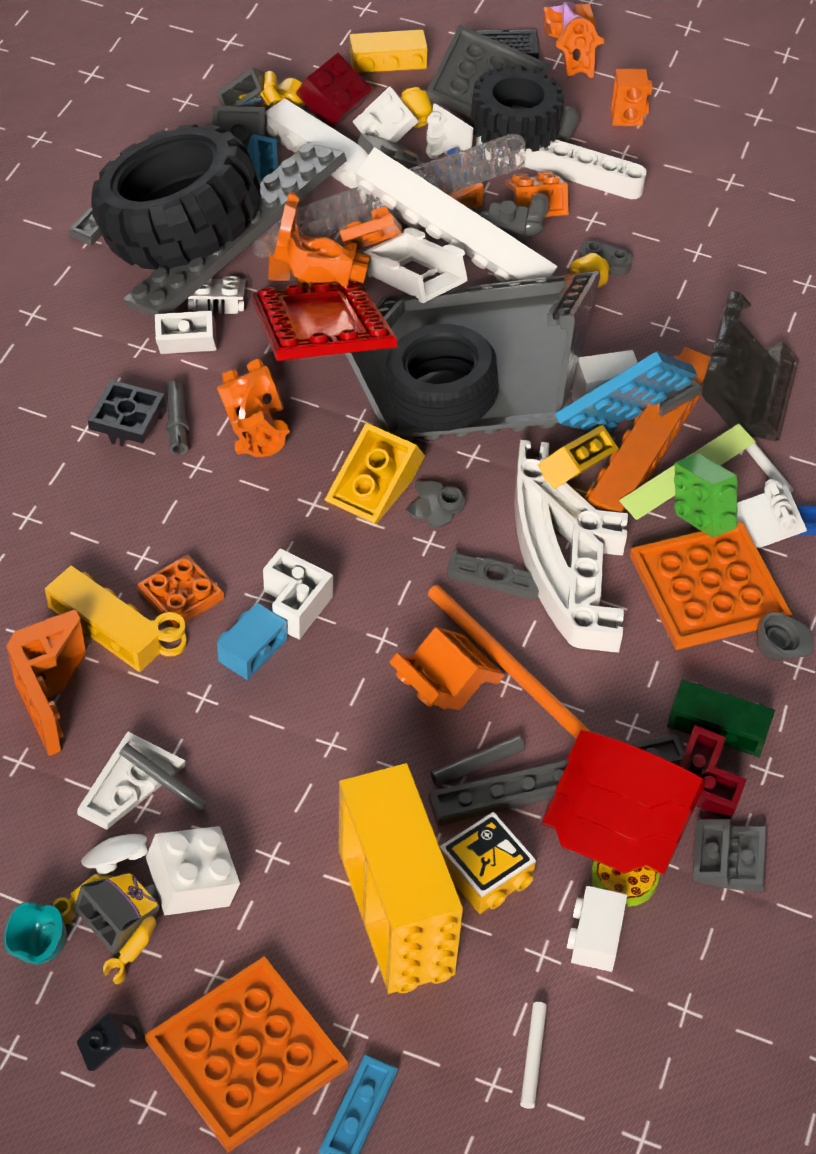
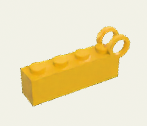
[45,565,187,672]

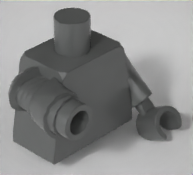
[470,193,549,248]

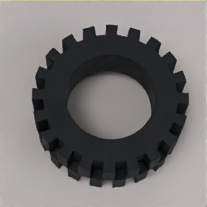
[470,66,564,154]

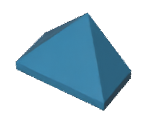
[247,134,278,182]

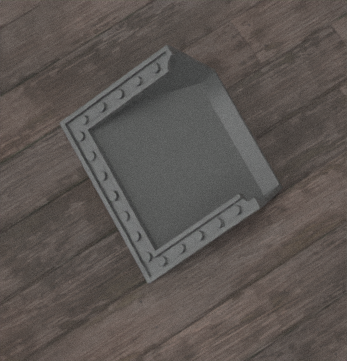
[345,271,600,441]

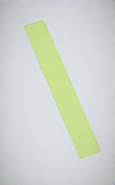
[619,424,756,520]

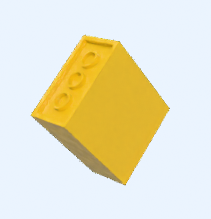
[338,763,463,994]

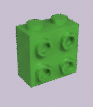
[674,453,738,538]

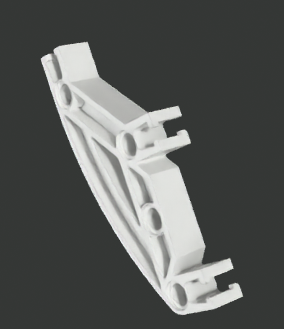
[514,440,628,653]

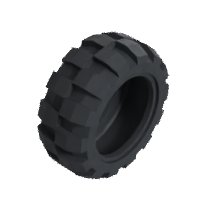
[91,124,261,270]

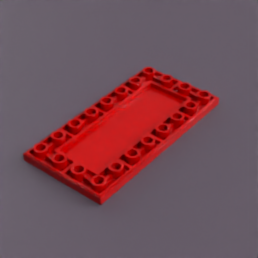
[252,280,397,361]

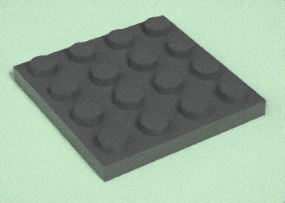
[426,25,550,118]

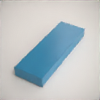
[319,1054,398,1154]

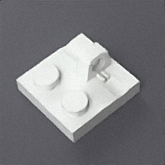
[352,86,419,143]

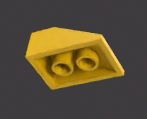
[324,422,425,525]

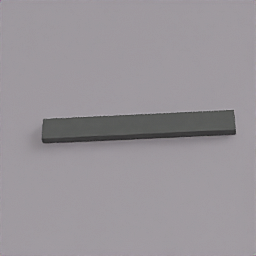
[428,734,684,826]

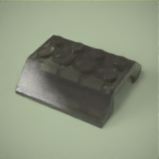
[701,291,799,441]

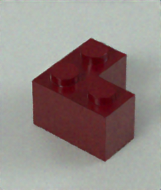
[679,725,747,819]

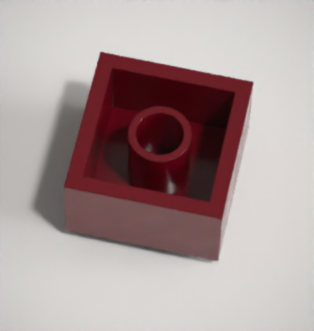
[296,52,373,129]

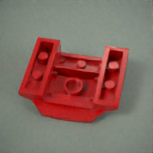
[541,730,706,876]

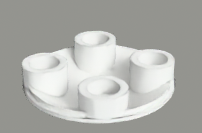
[81,834,148,875]

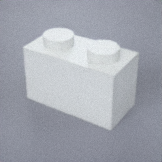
[155,311,217,354]
[567,886,627,972]

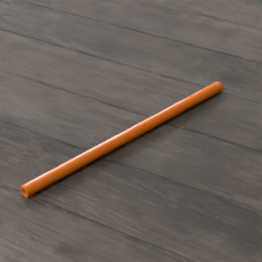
[428,584,591,739]

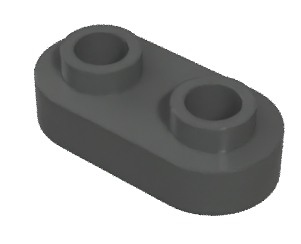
[579,240,632,275]

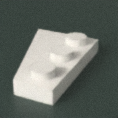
[77,732,186,830]

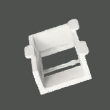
[363,227,468,303]

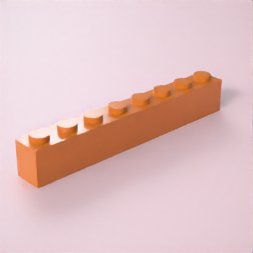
[585,347,716,513]

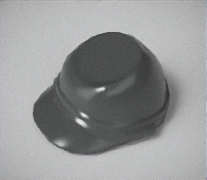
[757,612,814,661]

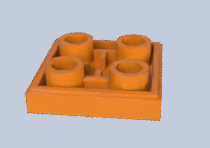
[137,554,224,628]

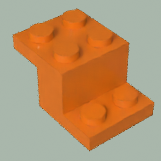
[389,627,505,710]

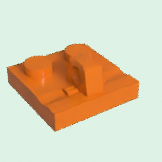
[340,206,403,251]

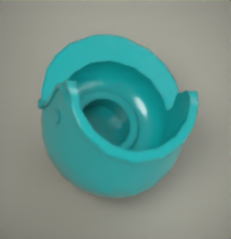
[4,902,67,965]

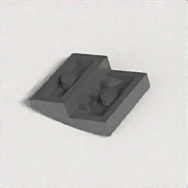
[693,819,768,892]

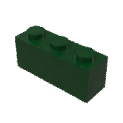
[667,679,775,758]

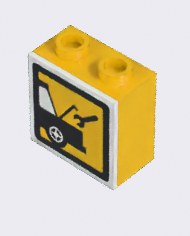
[439,812,536,914]

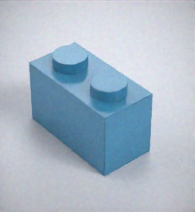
[217,603,287,681]

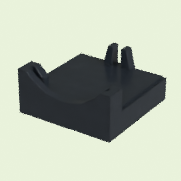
[88,379,166,447]

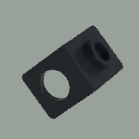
[77,1013,148,1071]

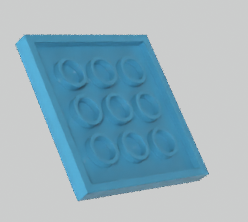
[555,351,698,433]

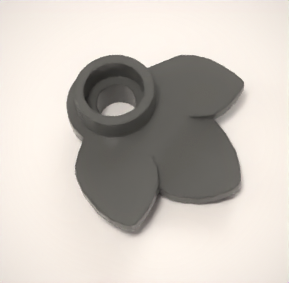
[406,481,465,528]

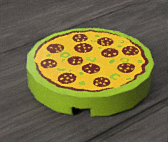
[591,861,660,907]

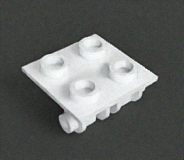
[426,103,473,169]
[187,276,246,314]
[737,479,807,549]

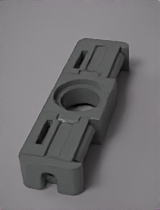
[447,550,539,600]

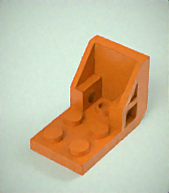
[6,609,86,756]

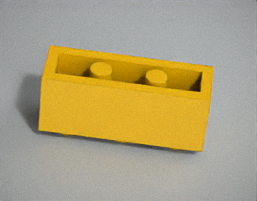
[349,30,427,73]
[538,425,619,489]

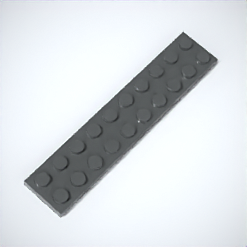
[123,143,347,318]

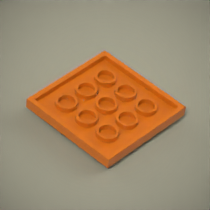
[629,522,792,650]
[145,956,349,1153]

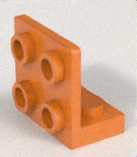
[505,171,569,217]

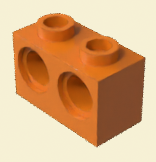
[610,69,652,126]

